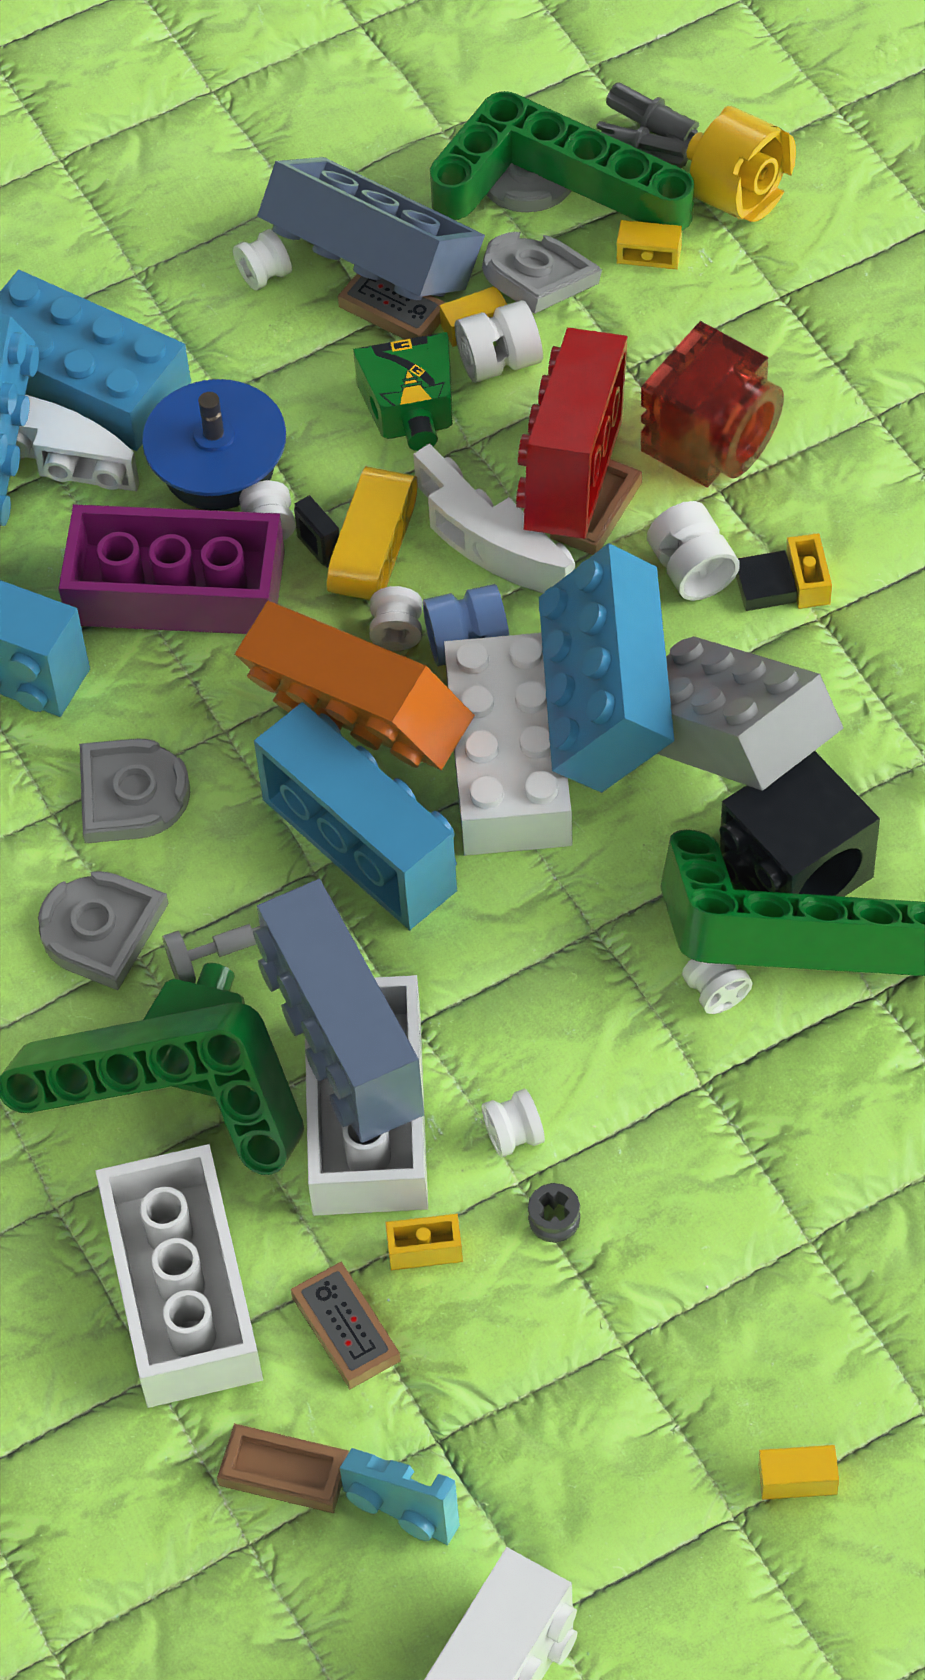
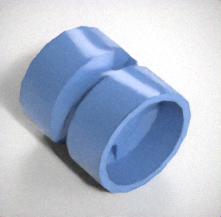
[422,584,509,666]

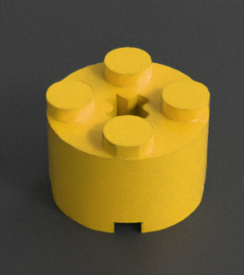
[686,106,796,222]

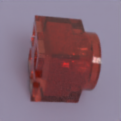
[641,321,784,488]

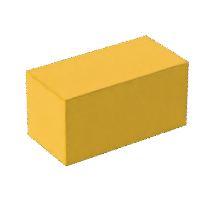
[617,220,682,270]
[439,286,507,347]
[786,533,832,609]
[385,1214,463,1270]
[758,1445,839,1500]

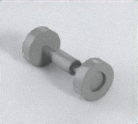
[162,897,275,983]

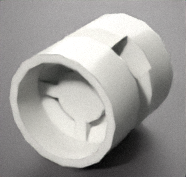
[454,300,543,383]
[647,501,740,601]

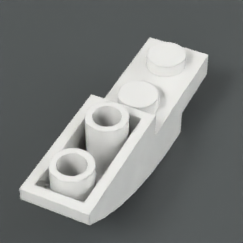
[16,395,139,492]
[413,444,575,593]

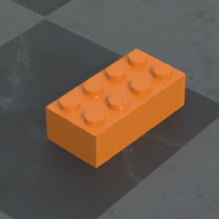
[235,600,475,770]

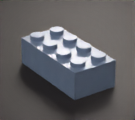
[257,157,485,300]
[253,878,424,1143]

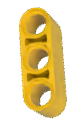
[327,466,418,600]

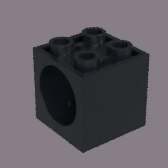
[719,751,880,897]

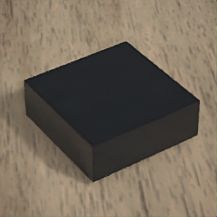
[294,495,340,568]
[736,550,797,611]

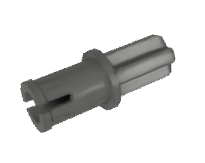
[606,82,699,144]
[596,121,688,168]

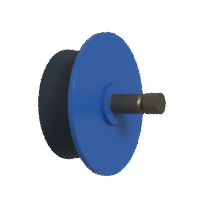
[142,379,286,510]

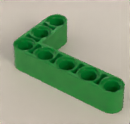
[430,91,694,231]
[661,830,925,976]
[0,1003,304,1175]

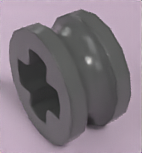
[528,1183,580,1243]

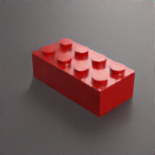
[516,327,628,539]

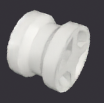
[233,229,292,290]
[239,480,296,540]
[369,586,422,651]
[682,959,753,1014]
[481,1088,545,1158]

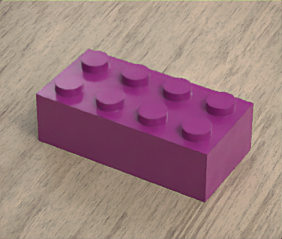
[58,504,285,634]

